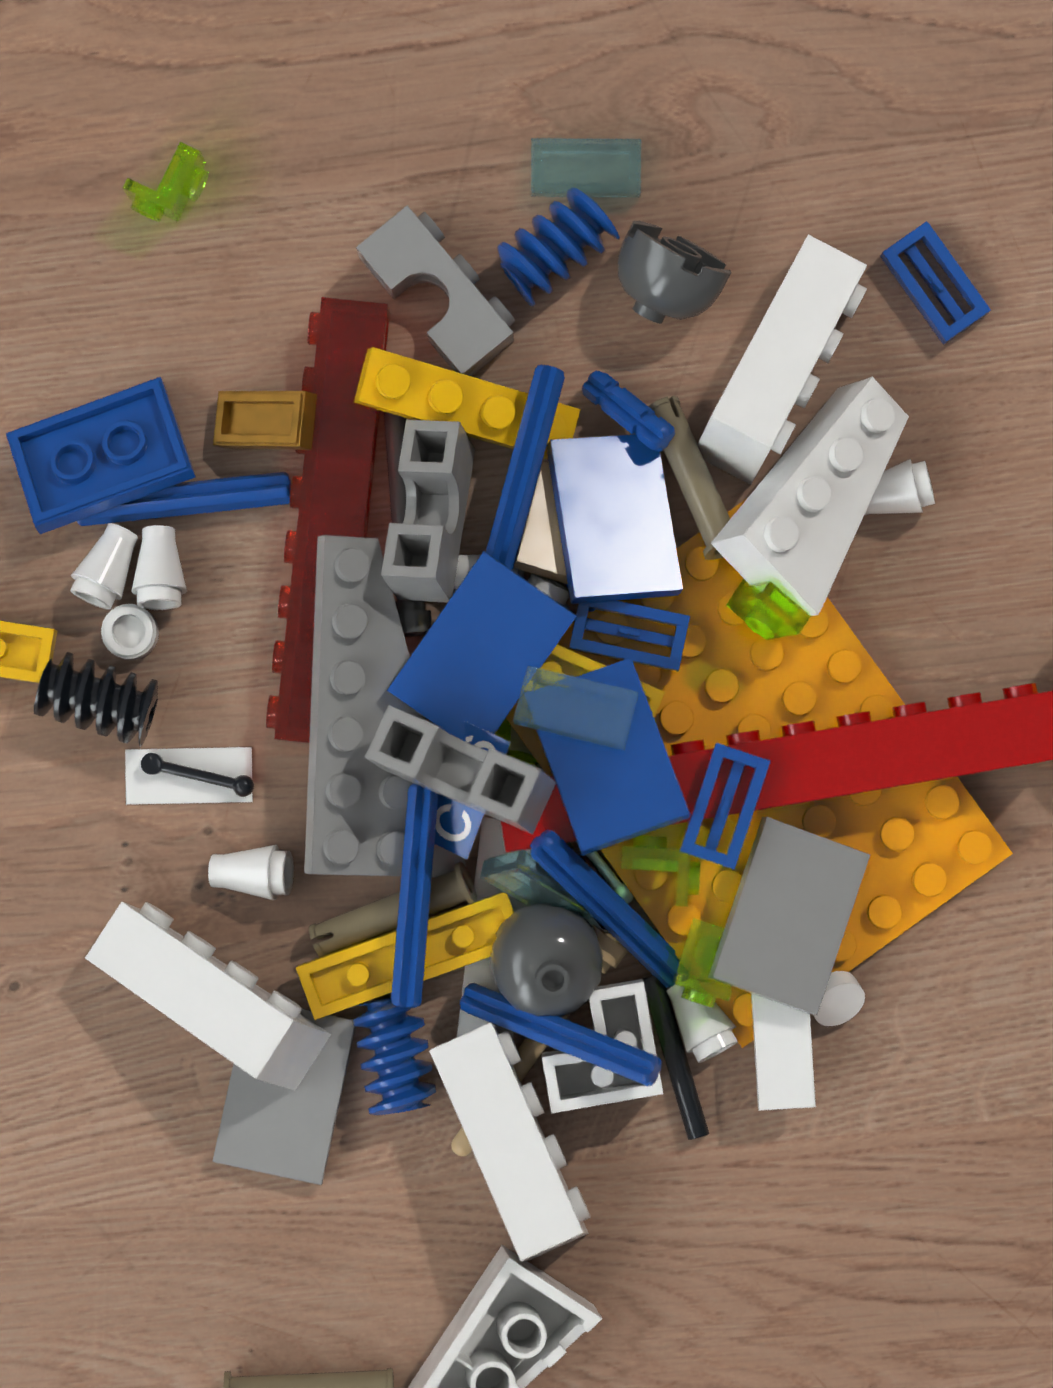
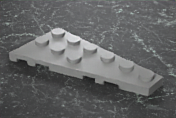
[304,535,467,877]

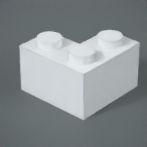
[542,979,663,1114]

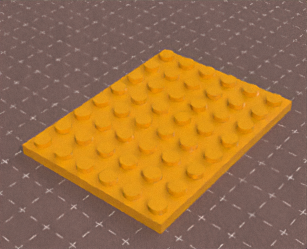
[506,498,1013,1048]

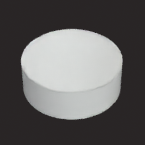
[101,604,159,660]
[813,971,865,1026]

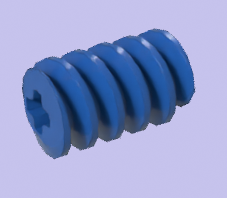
[497,188,620,307]
[353,997,436,1115]

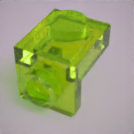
[122,142,209,222]
[726,579,811,640]
[620,835,700,907]
[673,918,732,1008]

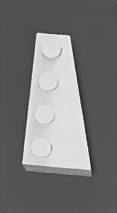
[697,234,867,485]
[711,377,909,621]
[85,902,331,1091]
[429,1023,591,1261]
[408,1245,602,1388]

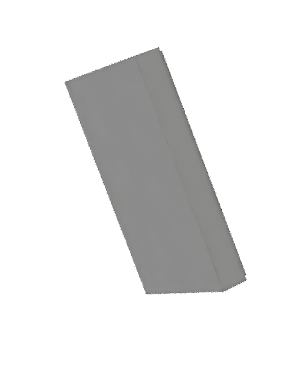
[708,817,870,1015]
[212,1008,356,1185]

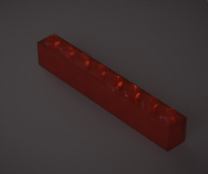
[266,297,391,744]

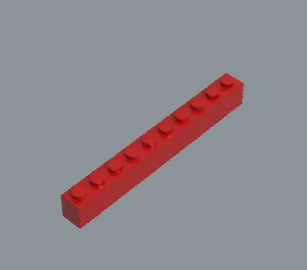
[501,683,1053,853]

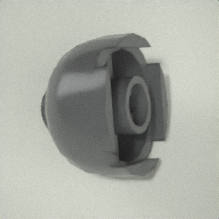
[618,221,731,324]
[490,902,603,1017]

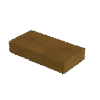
[213,391,317,450]

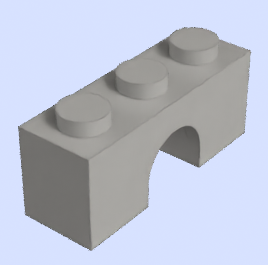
[356,205,515,376]
[381,420,475,603]
[365,705,556,834]

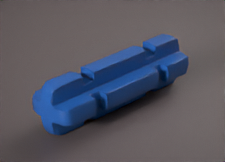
[582,371,675,452]

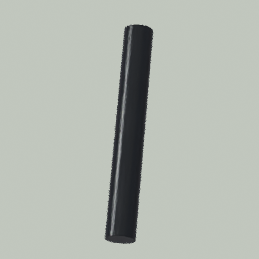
[642,975,709,1140]

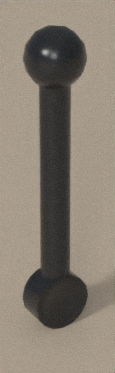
[141,753,254,797]

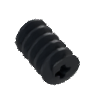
[34,652,158,747]

